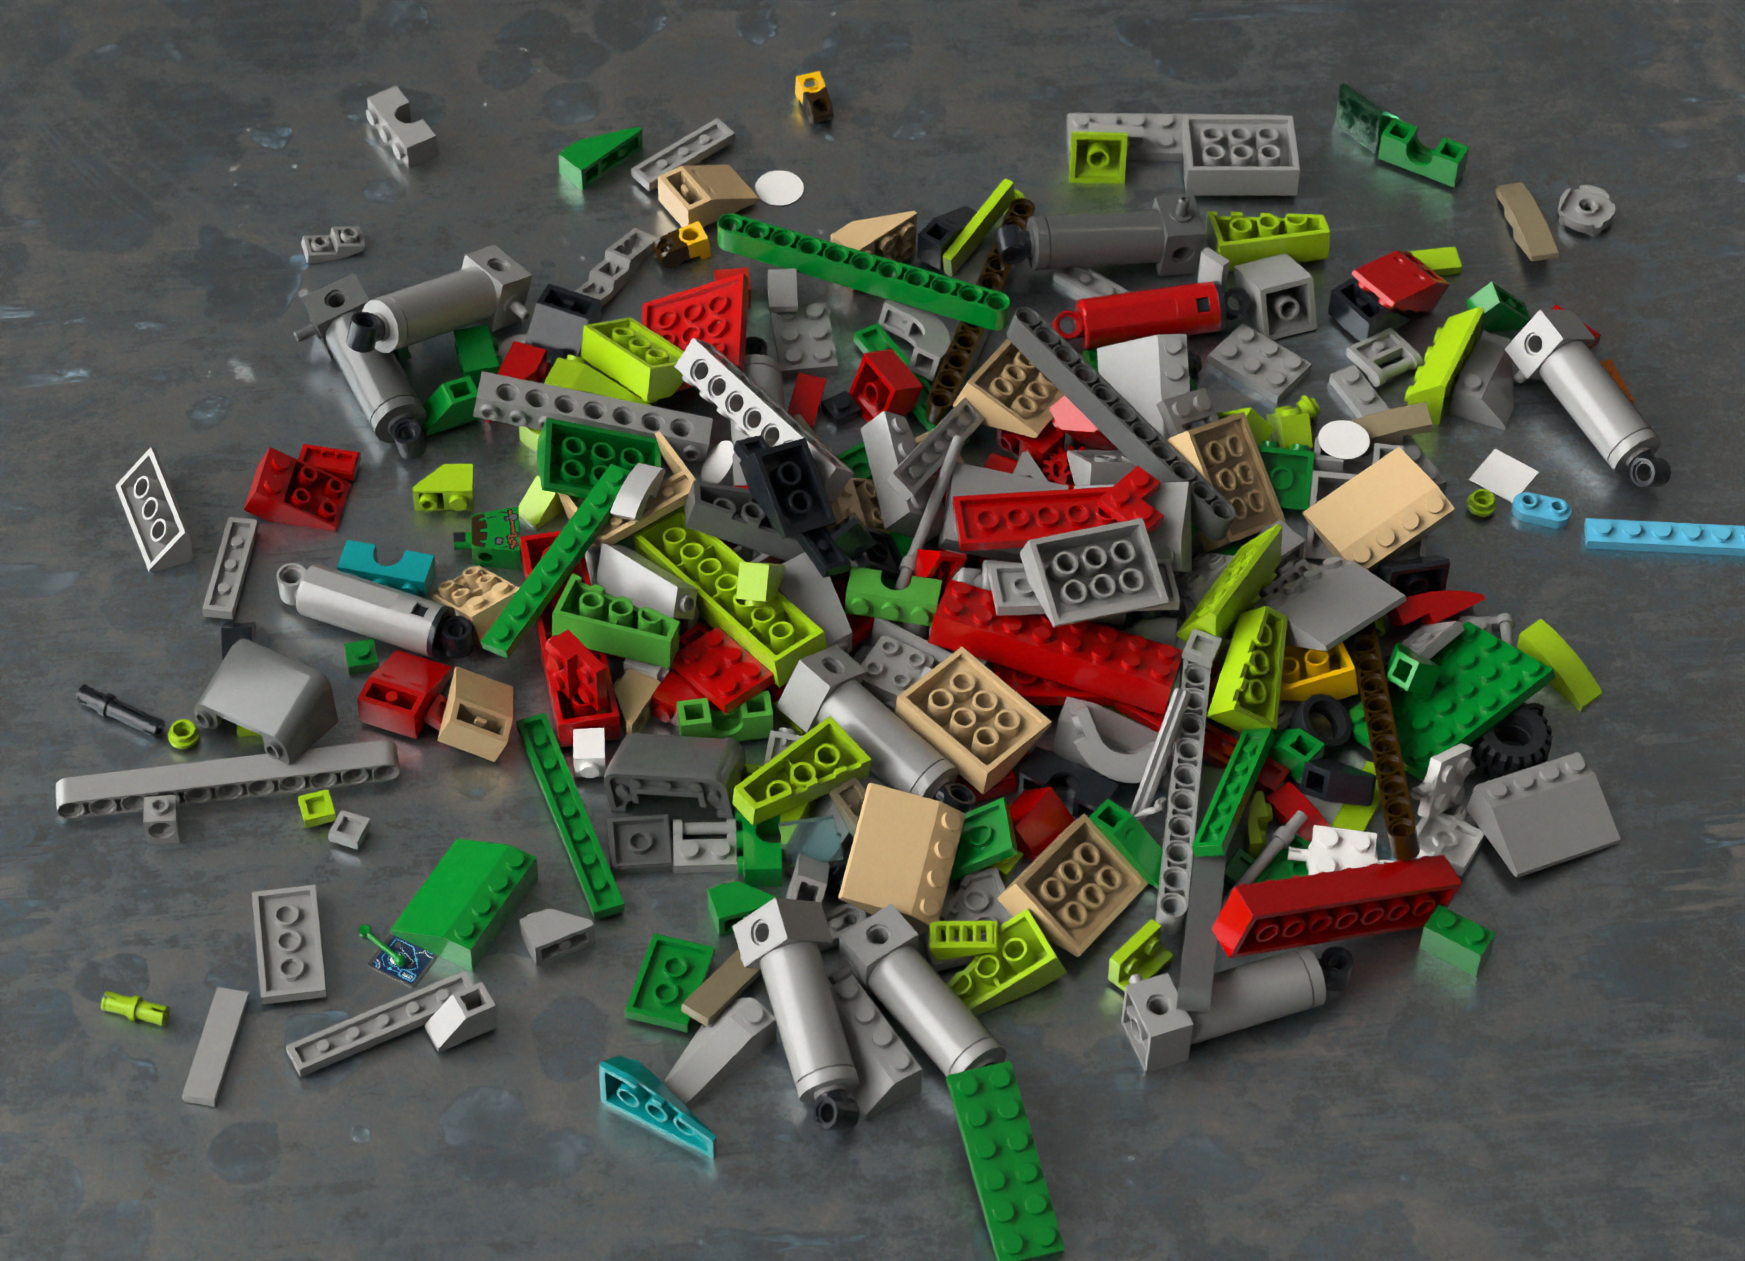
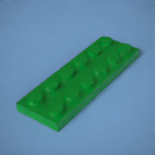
[946,1060,1065,1261]

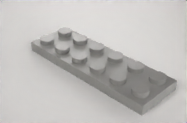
[988,559,1180,616]

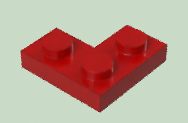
[1097,466,1164,535]

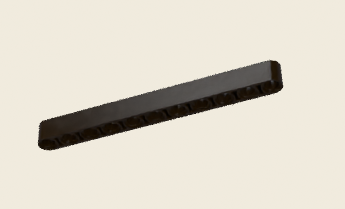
[926,198,1035,426]
[1349,622,1420,861]

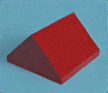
[1010,787,1075,861]

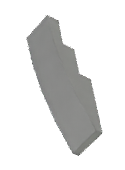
[574,228,658,308]

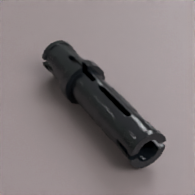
[76,684,165,739]

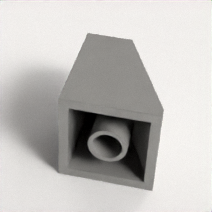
[1234,253,1317,340]

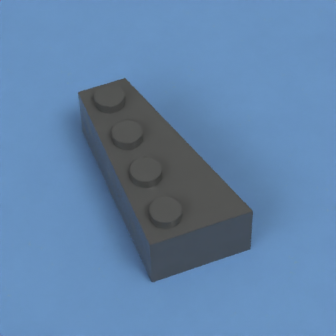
[684,481,805,561]

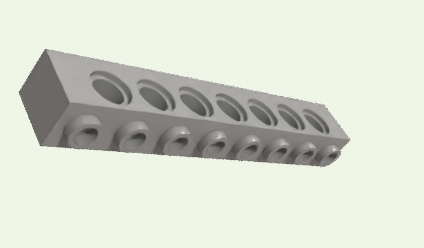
[675,338,854,502]
[473,371,713,463]

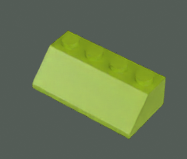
[1404,307,1485,425]
[580,317,684,402]

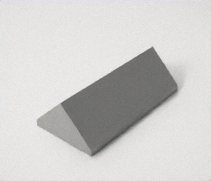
[115,447,194,573]

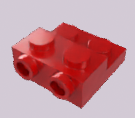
[545,629,608,711]

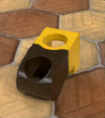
[795,71,834,124]
[653,221,712,268]

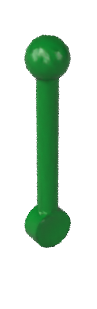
[358,924,407,967]

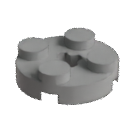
[1558,185,1615,236]

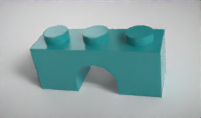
[337,540,436,599]

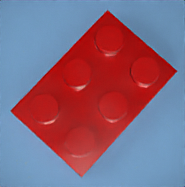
[671,627,775,714]

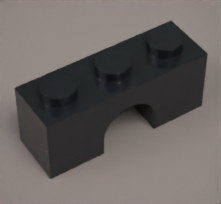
[1017,746,1119,818]

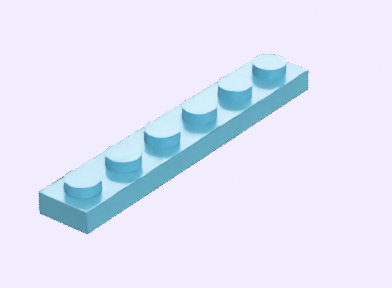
[1584,518,1745,556]

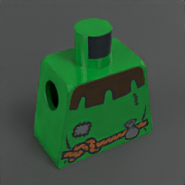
[453,507,521,570]

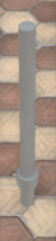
[894,435,965,590]
[1183,810,1307,947]

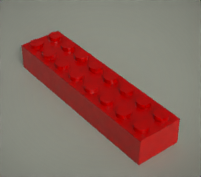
[519,530,621,748]
[928,579,1183,715]
[1212,855,1462,959]

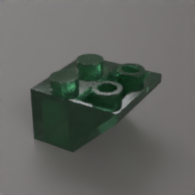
[1334,83,1400,153]

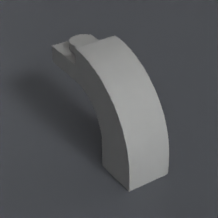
[878,299,951,381]
[1071,703,1168,783]

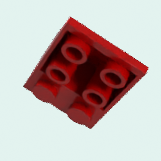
[1351,250,1450,313]
[243,447,351,531]
[357,650,453,739]

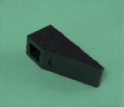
[917,206,977,270]

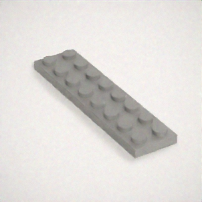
[1067,113,1286,161]

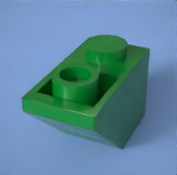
[423,375,482,436]
[1385,643,1442,696]
[1267,728,1325,784]

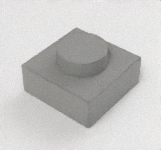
[1182,628,1222,669]
[328,810,371,850]

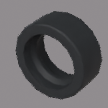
[1290,694,1352,756]

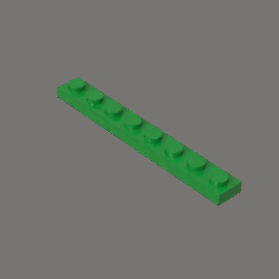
[480,464,631,659]
[516,713,625,920]

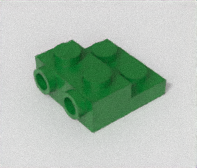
[1257,440,1315,510]

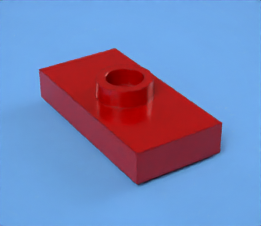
[298,444,361,481]

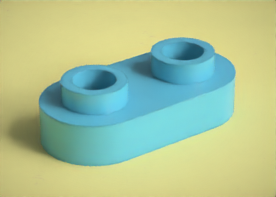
[1511,492,1572,528]

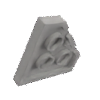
[924,867,1013,972]

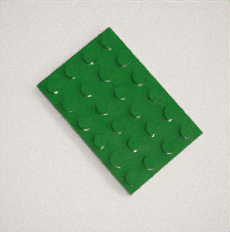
[1348,621,1555,781]

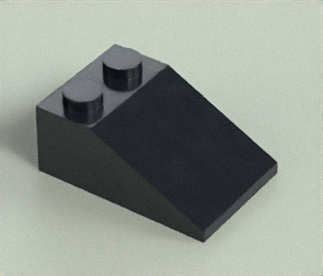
[739,438,837,539]

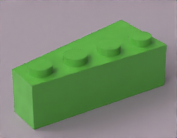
[552,573,680,669]

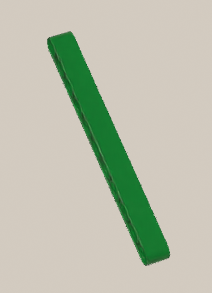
[717,213,1010,331]

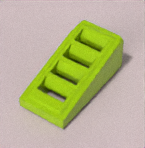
[929,921,998,961]

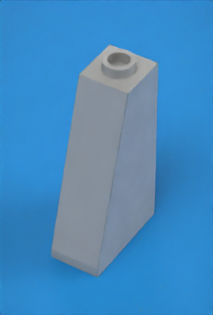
[596,543,698,620]
[778,552,852,654]

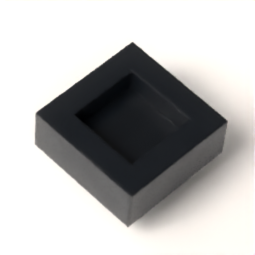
[821,390,861,428]

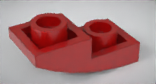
[787,373,827,430]
[1265,782,1331,842]

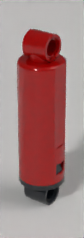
[1051,281,1250,350]

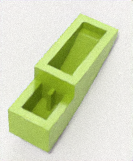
[1517,619,1603,711]

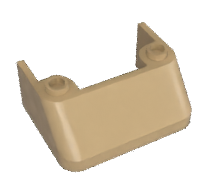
[558,431,696,550]

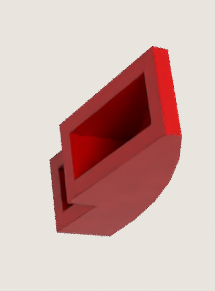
[1387,590,1486,627]

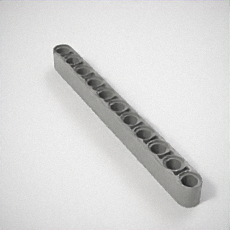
[1155,659,1211,934]
[55,740,400,819]

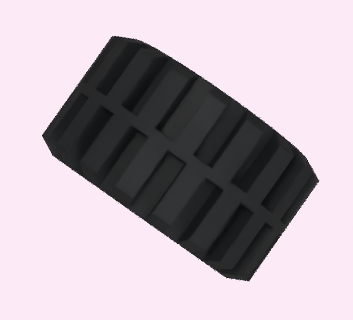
[1471,704,1553,780]

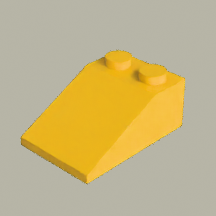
[1280,641,1359,701]

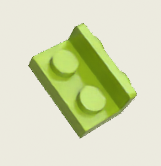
[1108,919,1173,992]

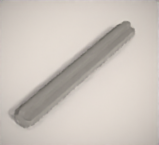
[1130,688,1191,824]

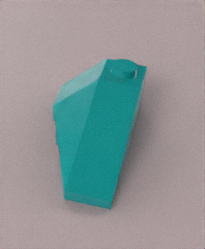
[599,1055,717,1159]

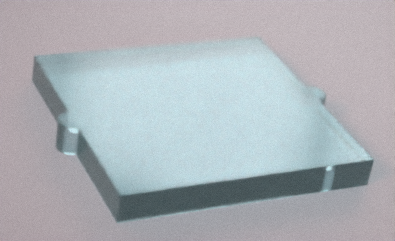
[778,815,844,867]

